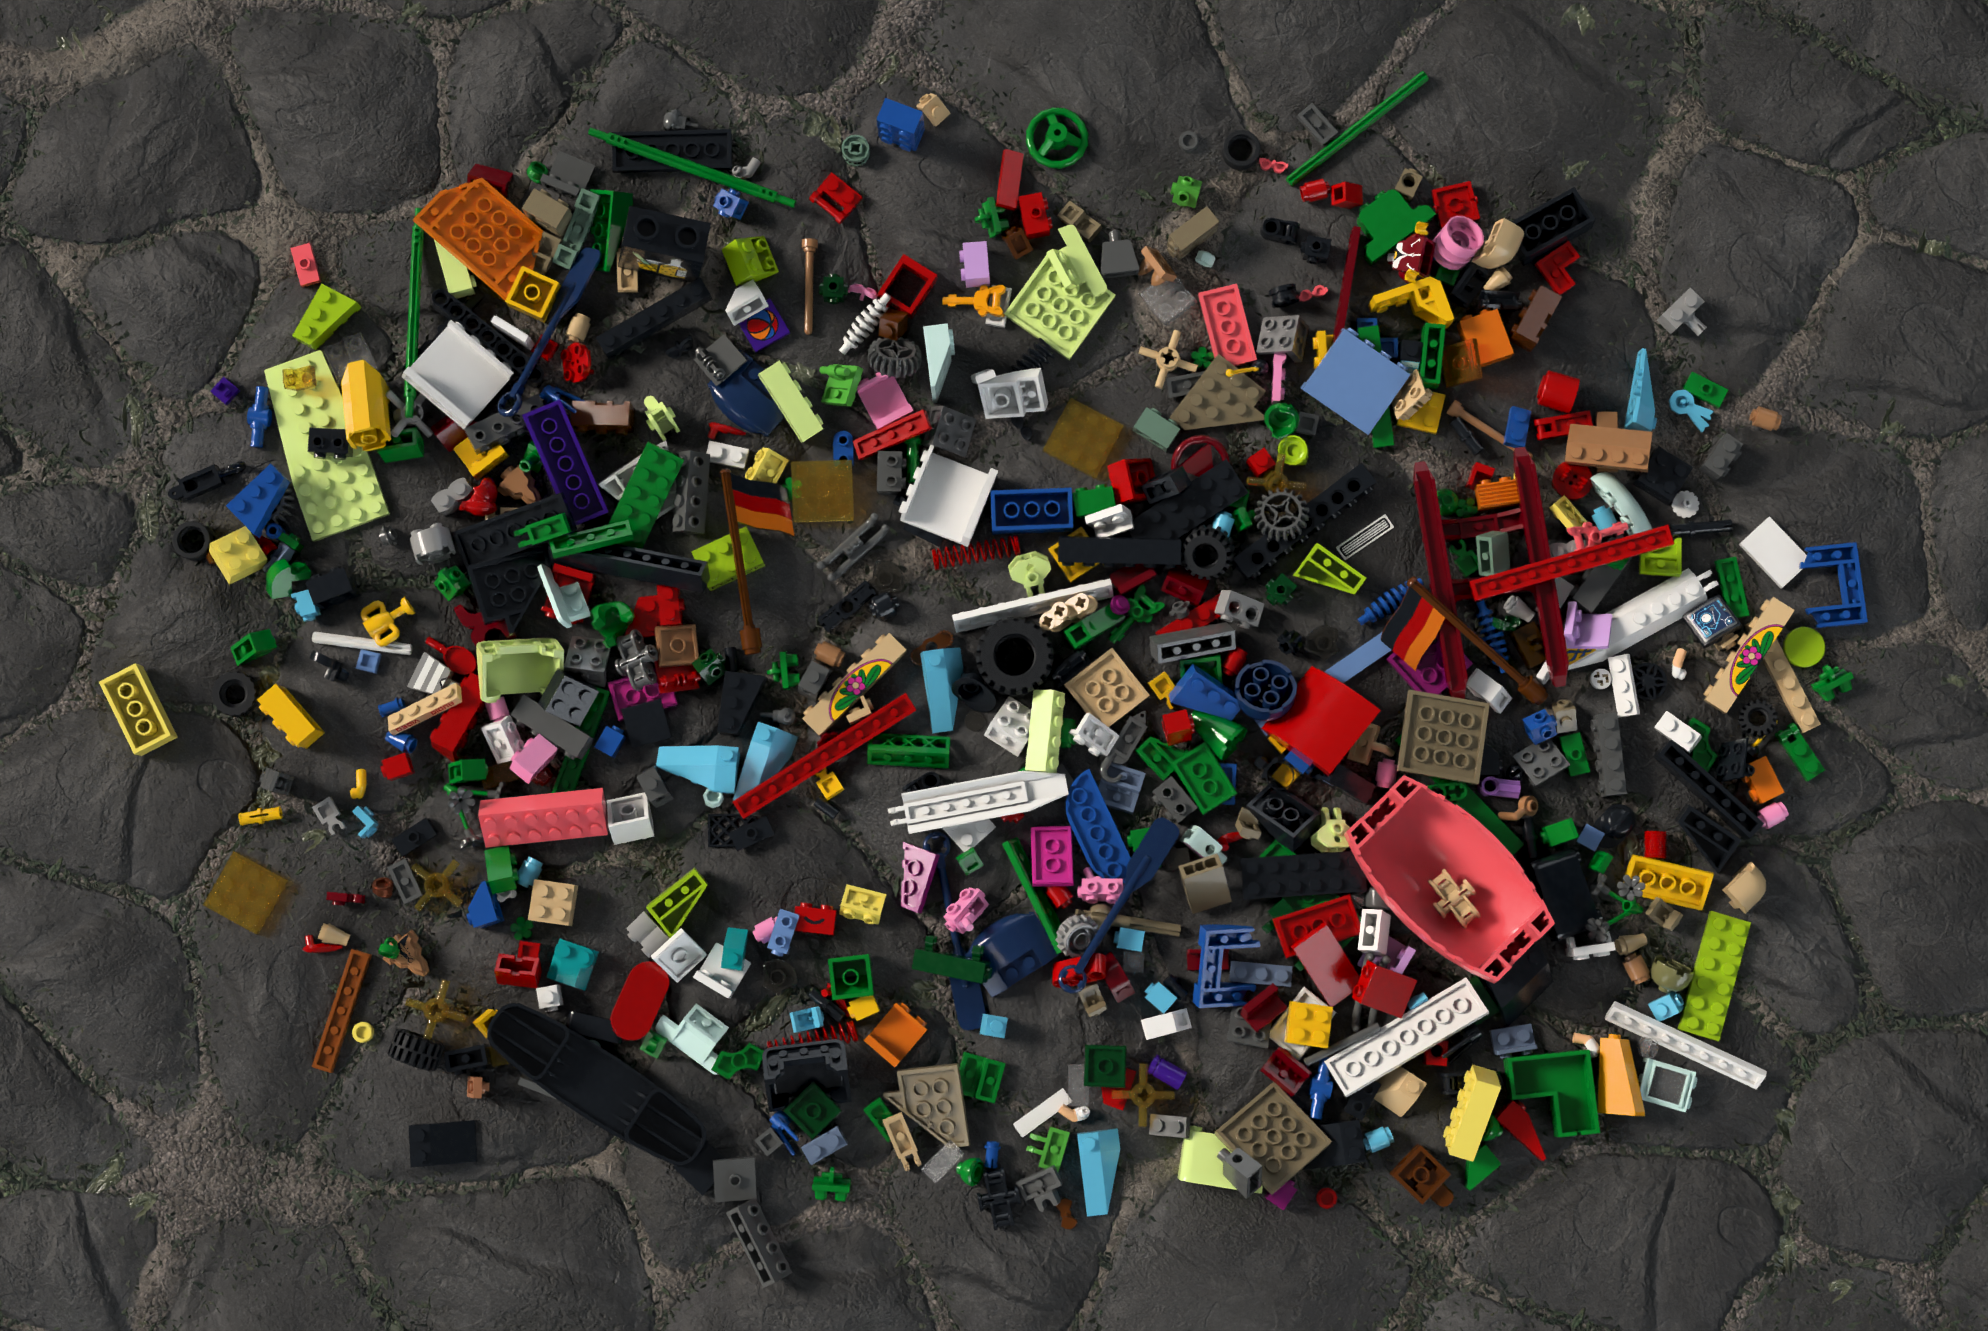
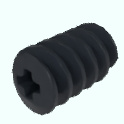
[1011,338,1055,372]

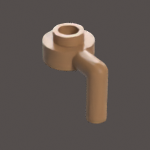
[1498,795,1538,821]

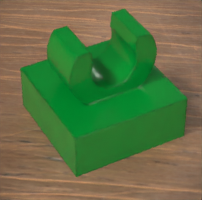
[1231,506,1256,533]
[640,1030,668,1059]

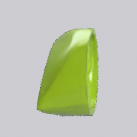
[1278,435,1308,466]

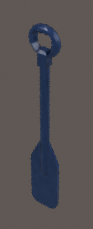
[498,248,602,417]
[1058,818,1179,994]
[923,832,986,1030]

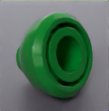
[1437,489,1459,517]
[1481,1114,1503,1141]
[956,1158,984,1187]

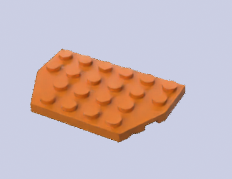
[413,178,543,300]

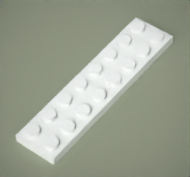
[1324,977,1489,1098]

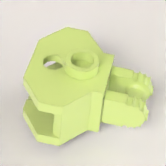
[644,396,680,441]
[1008,551,1051,597]
[1310,807,1351,853]

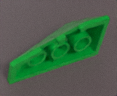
[590,189,633,272]

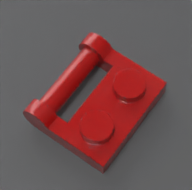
[809,172,863,224]

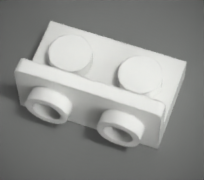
[1085,504,1134,537]
[1069,713,1119,757]
[481,715,525,764]

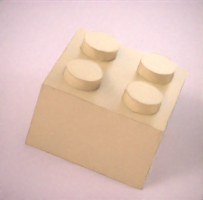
[528,879,578,926]

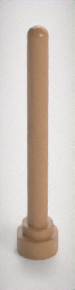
[802,238,818,335]
[1446,400,1533,458]

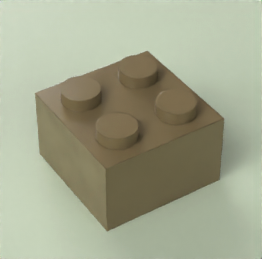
[522,188,573,238]

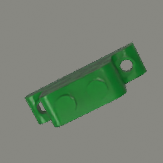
[1357,189,1436,266]

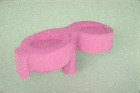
[848,284,878,301]

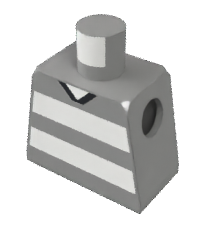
[407,652,460,695]

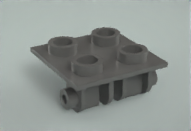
[694,334,747,387]
[1513,738,1570,786]
[1226,1006,1271,1049]

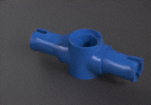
[247,386,272,448]
[1309,1057,1333,1120]

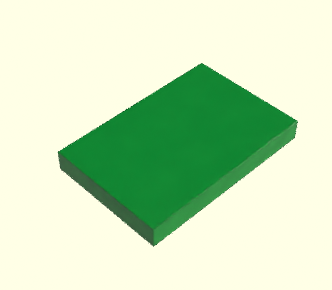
[1170,742,1238,815]

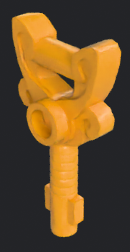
[942,285,1006,317]

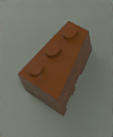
[1509,285,1562,352]
[570,401,635,435]

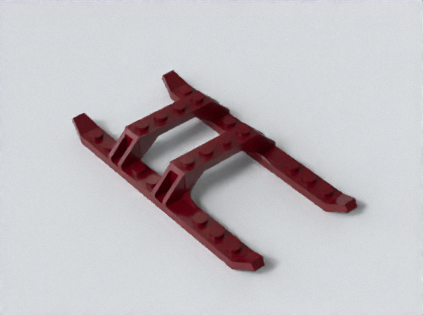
[1413,447,1569,699]

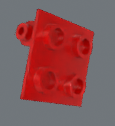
[654,660,701,694]

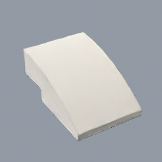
[978,368,1048,419]

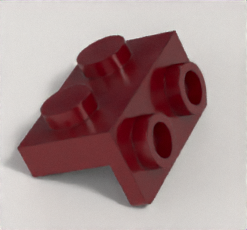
[1260,1047,1312,1097]

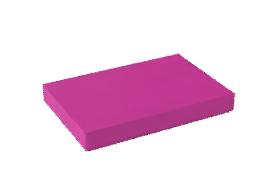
[608,669,678,722]
[1031,826,1074,887]

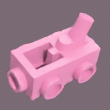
[1078,867,1124,904]
[944,887,989,934]

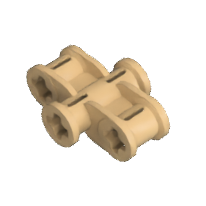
[1039,593,1098,632]
[1428,869,1481,929]

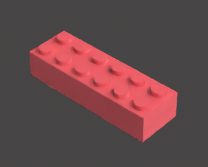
[478,788,609,848]

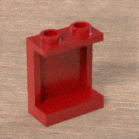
[541,563,596,625]
[1352,960,1417,1018]

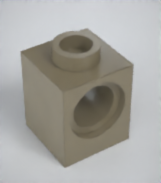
[1394,168,1423,203]

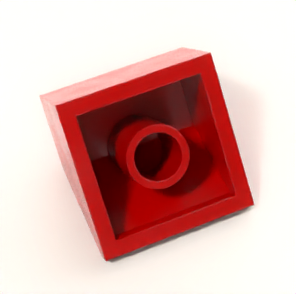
[1107,458,1155,505]

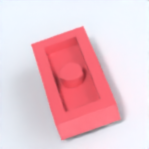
[290,243,321,287]

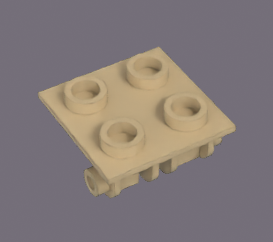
[1391,368,1433,421]

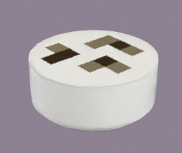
[1590,669,1611,690]

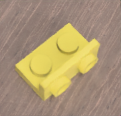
[745,448,789,484]
[1549,495,1587,534]
[839,884,886,924]

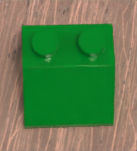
[828,954,874,1000]

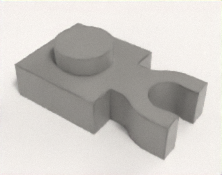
[312,796,347,836]

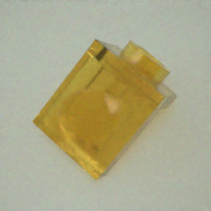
[282,366,317,391]

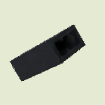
[1310,764,1376,804]

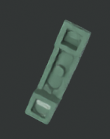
[552,188,601,270]

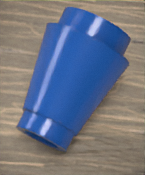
[385,731,418,753]

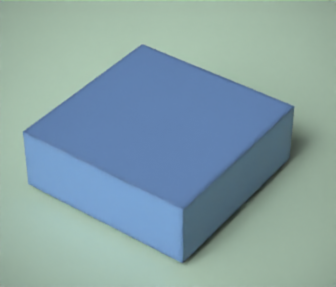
[356,649,382,674]
[1576,824,1605,852]

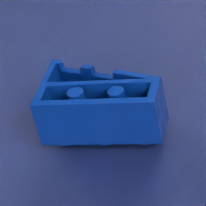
[226,463,290,538]
[1168,664,1240,720]

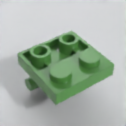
[819,364,863,407]

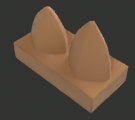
[1138,246,1178,286]

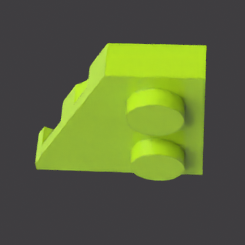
[1639,537,1682,577]

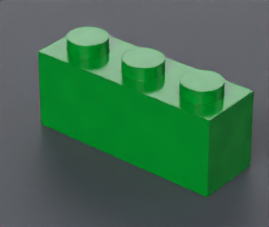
[1419,323,1446,389]

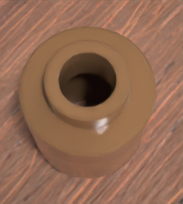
[1749,406,1782,431]
[814,641,846,668]
[1622,952,1650,984]

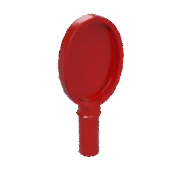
[425,636,477,675]

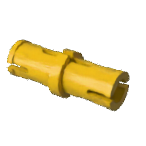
[238,806,283,826]

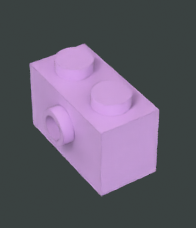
[959,241,990,288]

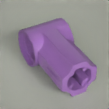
[1477,776,1521,799]

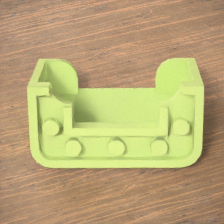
[476,638,564,703]
[1178,1125,1263,1194]

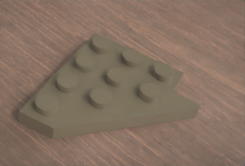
[1169,354,1266,430]
[883,1063,971,1148]

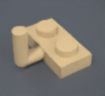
[1347,724,1394,766]

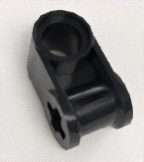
[1260,218,1300,245]
[902,772,941,793]

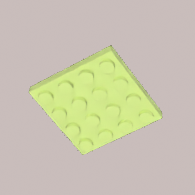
[1004,255,1116,361]

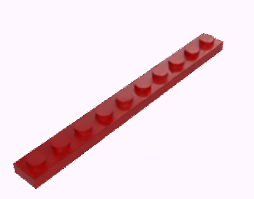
[1469,525,1674,601]
[732,693,916,819]

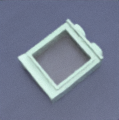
[1638,1058,1697,1112]

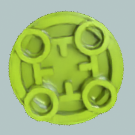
[1782,627,1825,668]

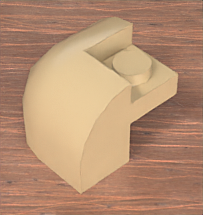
[1472,218,1524,269]
[1723,862,1766,914]

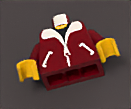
[1387,221,1436,284]

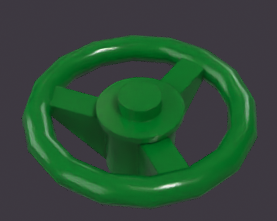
[1026,107,1088,169]

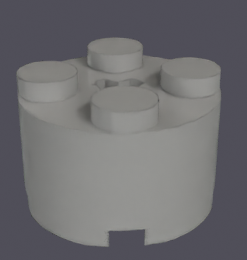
[410,523,456,565]

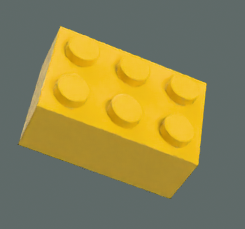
[257,683,325,749]

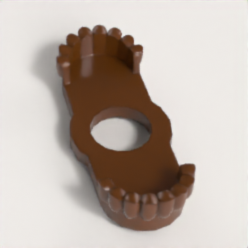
[910,630,954,666]

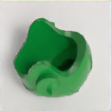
[1264,403,1300,439]

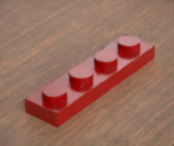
[853,409,932,460]
[1155,593,1232,635]

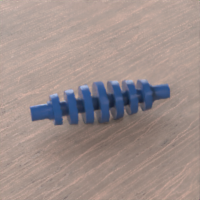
[1357,578,1424,625]
[1476,600,1509,674]

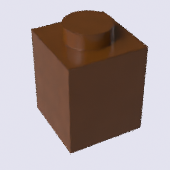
[879,308,908,341]

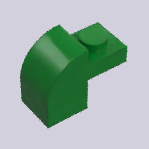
[265,559,311,599]

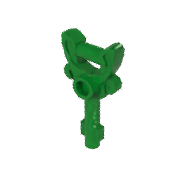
[1109,584,1165,644]

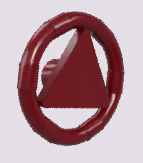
[1171,435,1229,477]

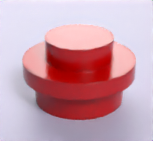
[1316,1187,1337,1209]

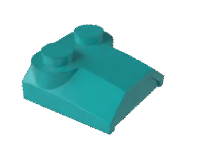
[547,938,599,991]

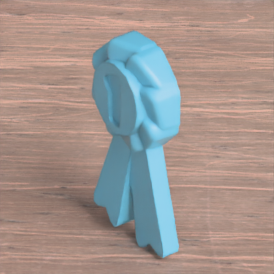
[1669,390,1713,432]

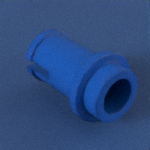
[266,523,286,540]
[378,697,406,718]
[984,1141,1001,1168]

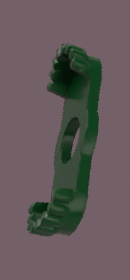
[1492,615,1522,631]

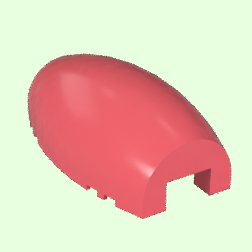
[1344,775,1555,984]

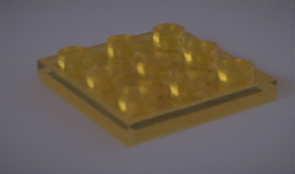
[1042,398,1124,479]
[791,459,854,522]
[203,851,289,935]

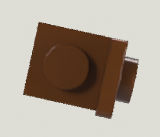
[1001,226,1033,260]

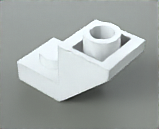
[1467,668,1512,714]
[1141,1008,1192,1040]

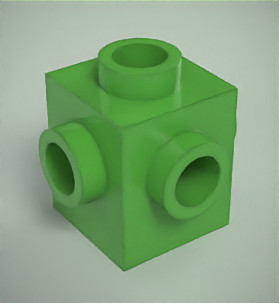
[1170,176,1202,208]

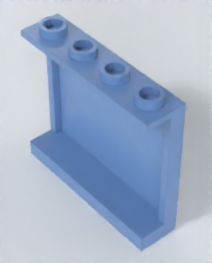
[1301,328,1410,435]

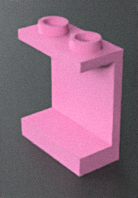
[857,372,914,430]

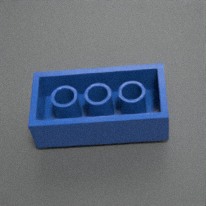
[991,488,1073,535]

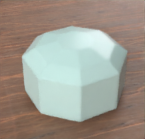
[1195,250,1216,268]
[703,789,724,808]

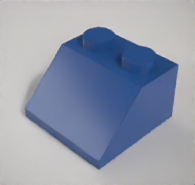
[467,881,505,929]

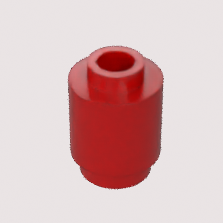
[1300,178,1331,203]
[1221,647,1248,678]
[1045,886,1074,909]

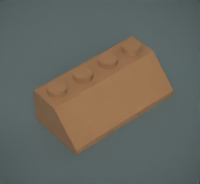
[1565,424,1653,472]

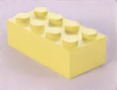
[99,663,178,756]
[1443,1064,1501,1162]

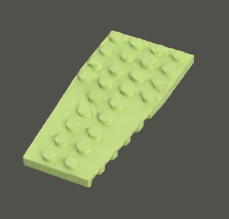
[264,350,390,542]

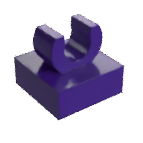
[210,377,240,405]

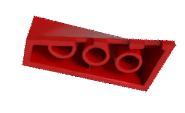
[430,672,485,762]

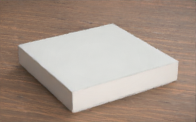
[491,316,535,351]
[651,928,707,983]

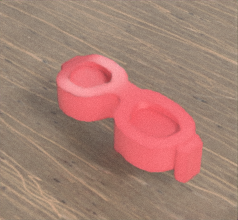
[1258,158,1288,174]
[1299,285,1328,302]

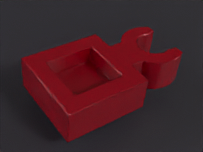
[326,892,365,906]

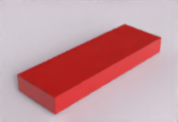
[996,149,1024,211]

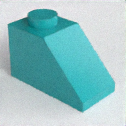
[721,927,748,971]

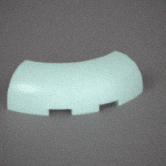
[1590,472,1652,536]

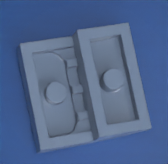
[1098,762,1146,814]

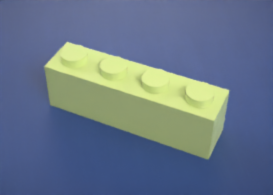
[434,240,477,299]
[758,360,824,443]
[1025,690,1065,773]

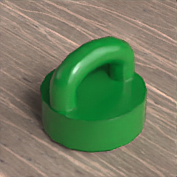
[527,161,548,184]
[378,937,400,959]

